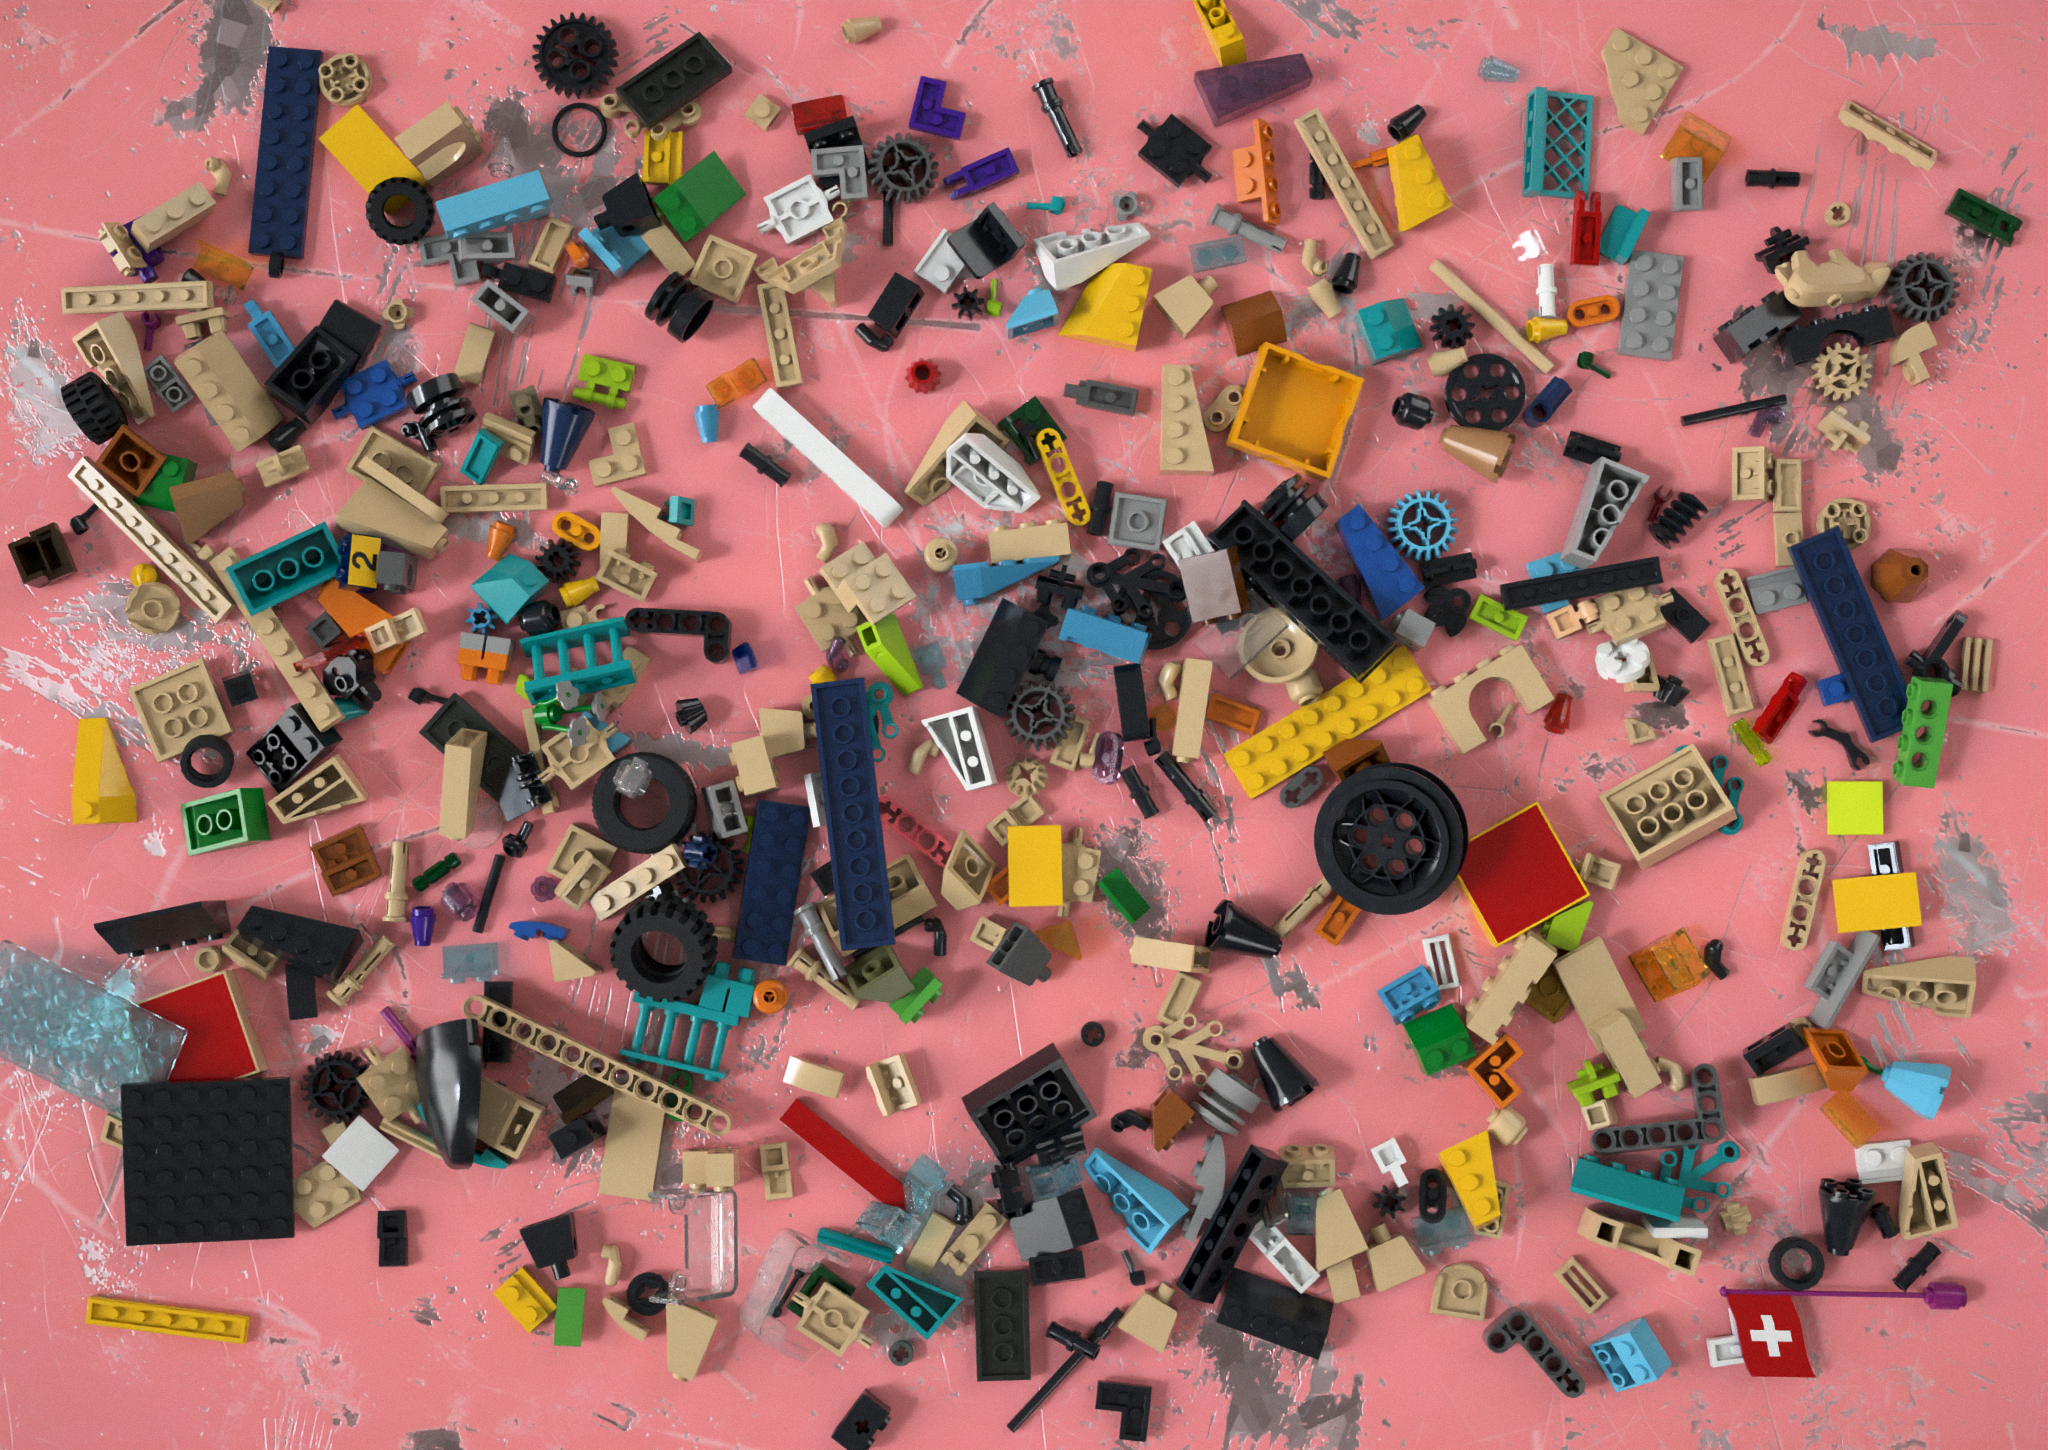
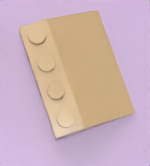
[1599,743,1737,871]

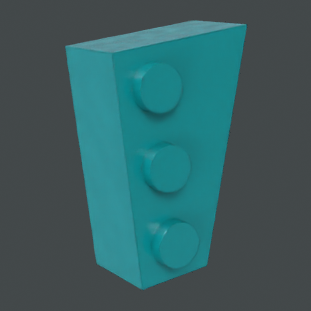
[865,1264,963,1340]

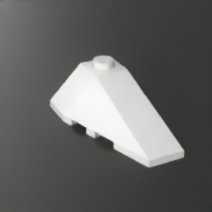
[1033,222,1151,291]

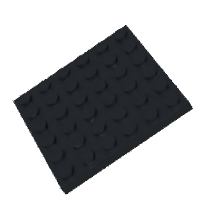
[120,1076,295,1246]

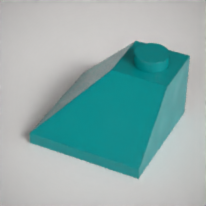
[470,553,549,624]

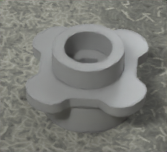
[1112,191,1142,221]

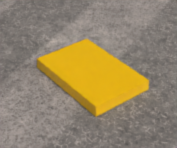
[1008,825,1063,907]
[1832,872,1922,933]

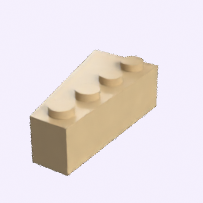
[1159,364,1214,476]
[1465,930,1557,1046]

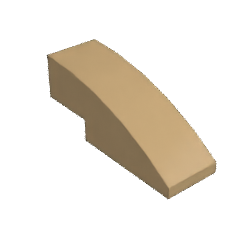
[1748,1062,1829,1106]

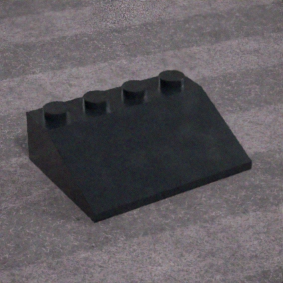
[94,900,231,958]
[961,1043,1097,1168]

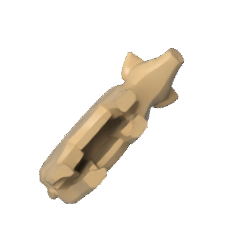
[1775,249,1891,308]

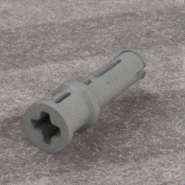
[1207,203,1287,254]
[794,902,848,982]

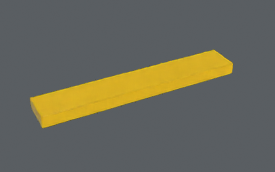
[85,1295,251,1344]

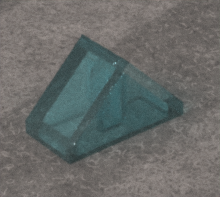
[1286,1192,1317,1235]

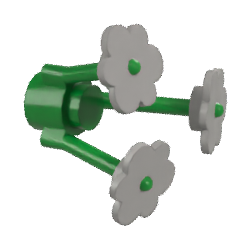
[534,680,607,748]

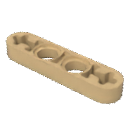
[358,455,449,524]
[1713,568,1770,667]
[1780,849,1826,951]

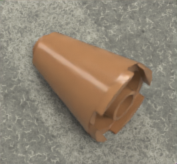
[1439,425,1517,484]

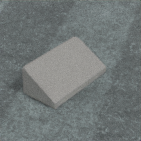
[1671,157,1703,212]

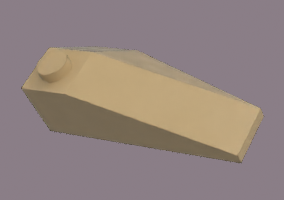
[72,311,155,425]

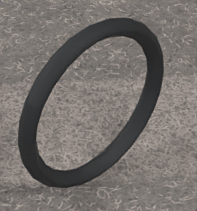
[552,103,607,157]

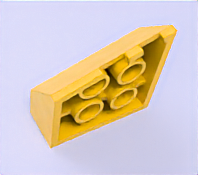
[1058,263,1153,352]

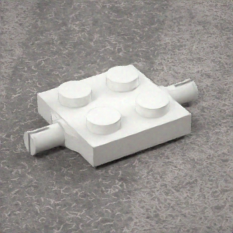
[757,174,841,246]

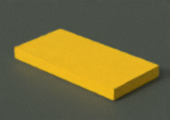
[318,104,429,217]

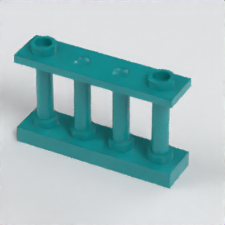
[519,616,637,705]
[619,991,741,1082]

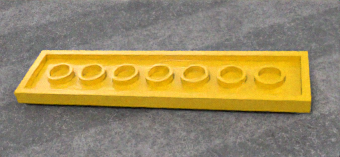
[1223,645,1432,800]

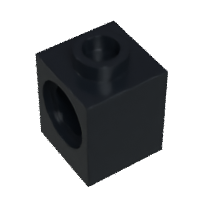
[221,670,258,707]

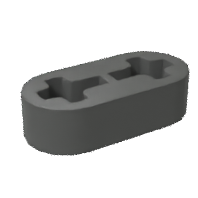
[1279,766,1323,809]

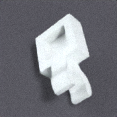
[1370,1137,1408,1187]

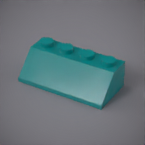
[225,522,349,617]
[1570,1154,1685,1222]

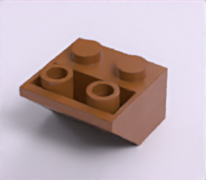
[1151,1086,1195,1153]

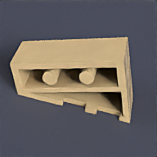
[267,754,371,824]
[1897,1141,1959,1240]

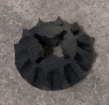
[627,1272,670,1316]

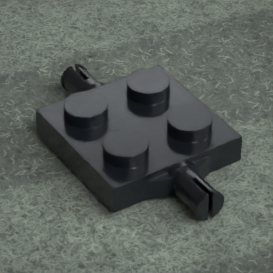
[1137,114,1213,188]

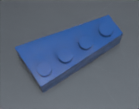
[1335,504,1425,622]

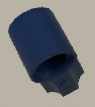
[1523,376,1572,428]

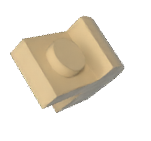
[1889,320,1938,386]

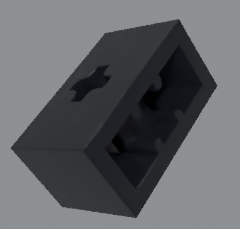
[831,1388,891,1450]

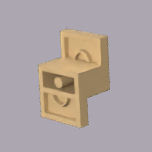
[819,541,916,626]

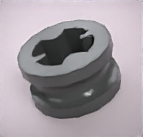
[889,1340,913,1366]

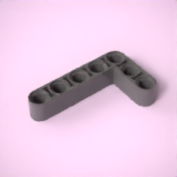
[1590,1063,1726,1155]

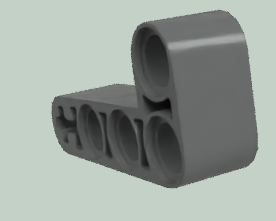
[1482,1307,1585,1398]

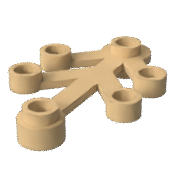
[599,74,702,141]
[1143,1012,1244,1088]

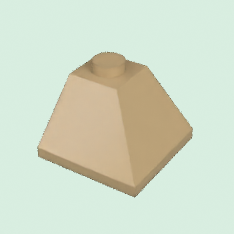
[941,830,996,911]

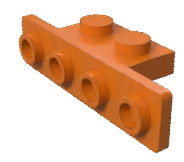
[1232,118,1281,226]

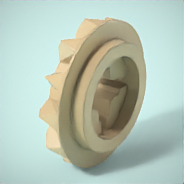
[1005,757,1048,797]

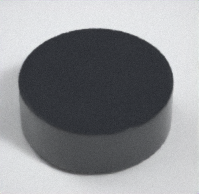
[269,251,284,279]

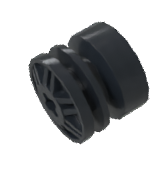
[644,271,714,343]
[406,373,477,440]
[1258,473,1329,542]

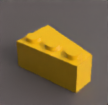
[1387,134,1453,232]
[1438,1130,1501,1231]

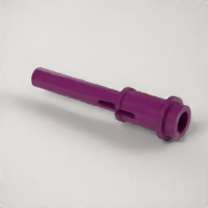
[380,1006,417,1062]

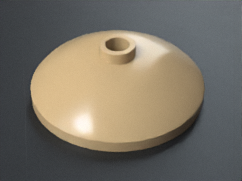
[1238,608,1318,684]

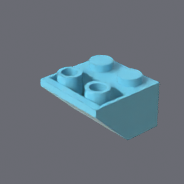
[1589,1317,1672,1392]

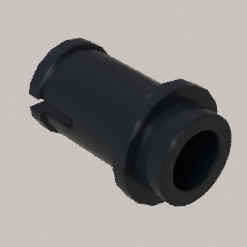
[1869,1202,1899,1239]

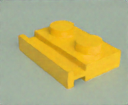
[642,130,684,186]
[493,1266,557,1334]

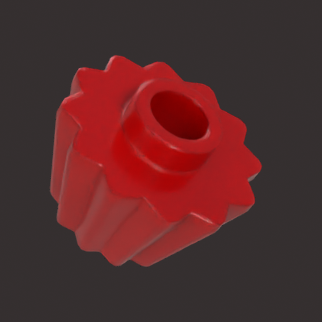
[905,358,941,394]

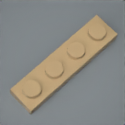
[1837,99,1938,171]
[757,283,803,390]
[440,483,549,514]
[522,708,560,815]
[588,843,688,921]

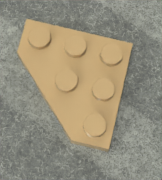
[1600,27,1683,136]

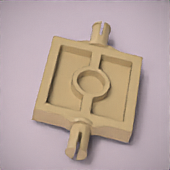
[795,575,866,658]
[1585,586,1674,647]
[537,715,619,791]
[1057,827,1102,918]
[356,1044,423,1124]
[791,1281,874,1358]

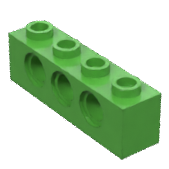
[1892,676,1953,789]

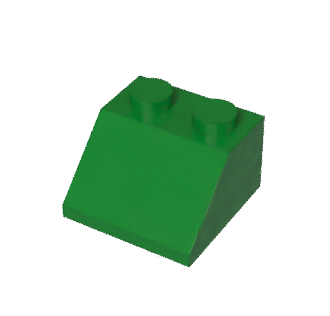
[1402,1004,1477,1076]

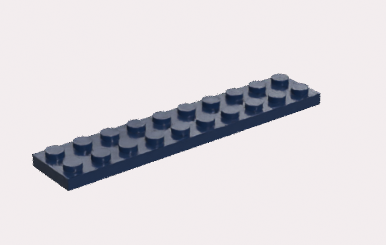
[810,677,896,951]

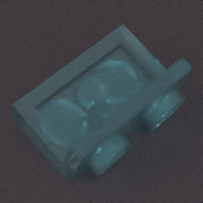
[1411,1205,1474,1256]

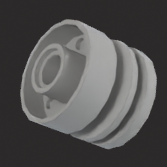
[1190,1067,1262,1137]

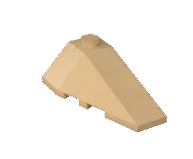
[904,400,1010,506]
[1861,956,1977,1018]

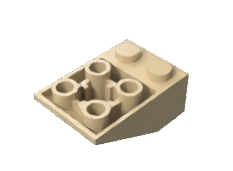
[477,1075,547,1160]

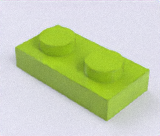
[1468,594,1529,642]

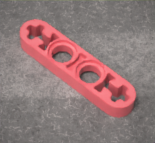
[879,796,954,868]

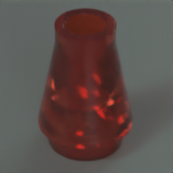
[1543,693,1573,735]

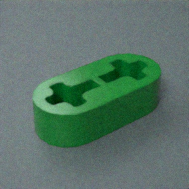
[667,1070,693,1122]

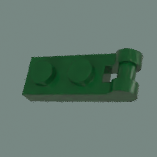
[1944,188,2023,247]

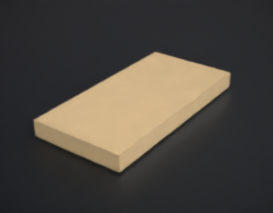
[1552,936,1646,1054]
[598,1088,668,1201]

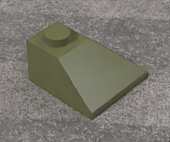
[844,945,915,1003]

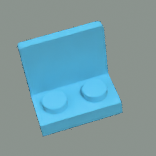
[578,225,650,279]

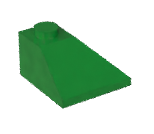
[133,454,197,513]

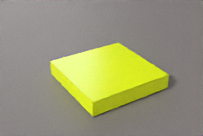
[1827,781,1883,835]

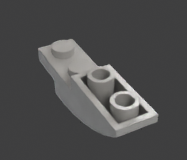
[1181,1131,1226,1242]

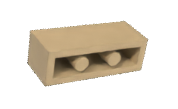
[131,181,216,254]
[988,519,1071,566]
[1590,1009,1662,1099]

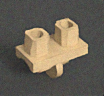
[175,305,231,341]
[1816,406,1871,454]
[255,445,311,488]

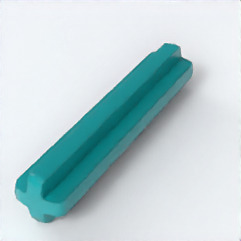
[817,1227,895,1264]

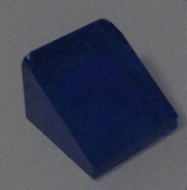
[732,642,759,675]

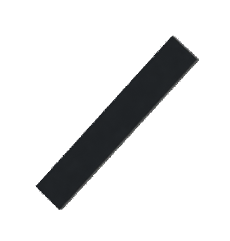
[1499,556,1663,612]

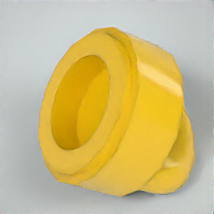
[130,563,160,587]

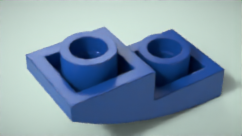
[509,921,570,941]

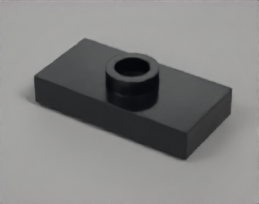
[1660,587,1711,644]

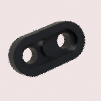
[1419,1169,1447,1224]

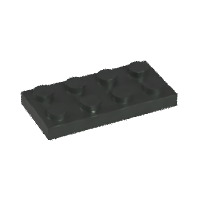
[616,31,732,130]
[419,692,525,803]
[974,1269,1031,1382]

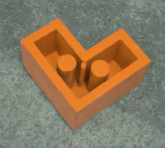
[1461,1031,1525,1109]

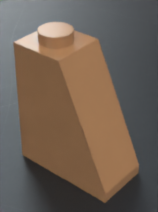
[169,470,246,545]

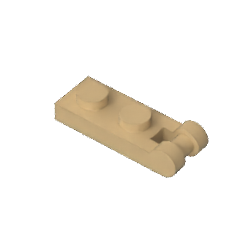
[939,1202,1007,1278]

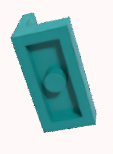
[1600,205,1651,265]

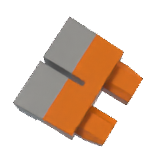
[457,632,516,686]

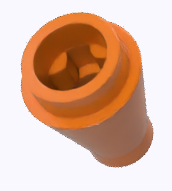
[485,520,515,561]

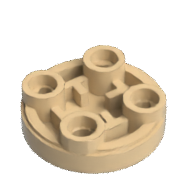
[318,53,373,107]
[1816,498,1871,550]

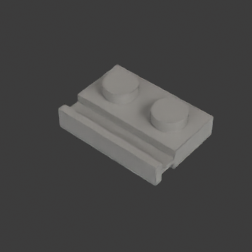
[1744,566,1808,615]

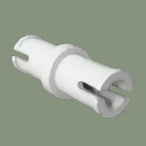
[1536,264,1557,319]

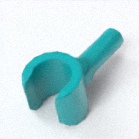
[1027,196,1065,215]

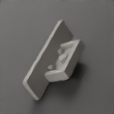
[1803,931,1881,1030]

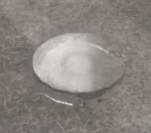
[458,796,505,849]

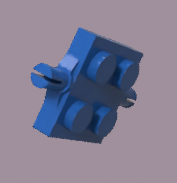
[331,360,418,431]

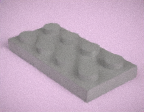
[1617,250,1684,362]

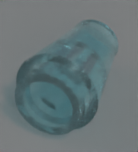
[1478,55,1520,83]

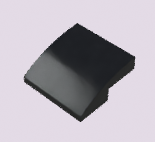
[318,299,382,374]

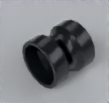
[1028,648,1063,682]

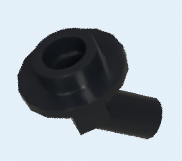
[502,821,534,858]

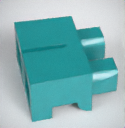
[698,961,757,1018]

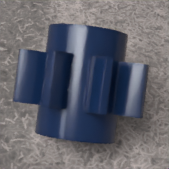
[684,836,717,869]

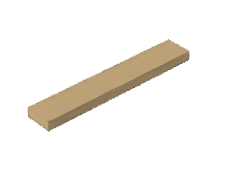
[1293,107,1395,260]
[61,281,214,315]

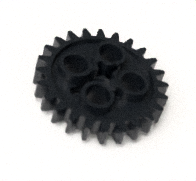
[532,12,619,99]

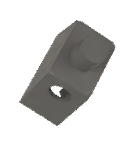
[986,921,1052,986]

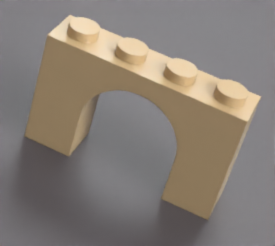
[394,101,485,188]
[1427,644,1555,755]
[1576,1207,1702,1277]

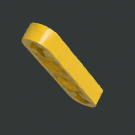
[1035,428,1091,526]

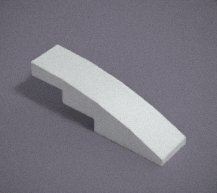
[1249,1212,1320,1294]

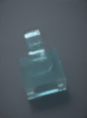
[913,641,948,690]

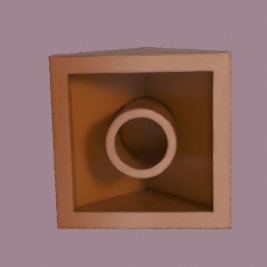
[1221,290,1287,357]

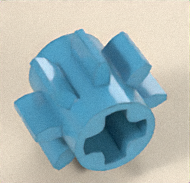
[465,602,500,636]

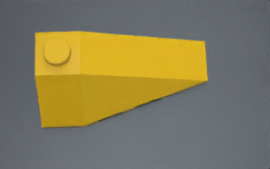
[72,718,137,825]

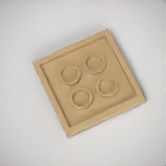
[128,658,235,763]

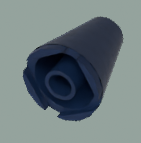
[540,397,596,473]

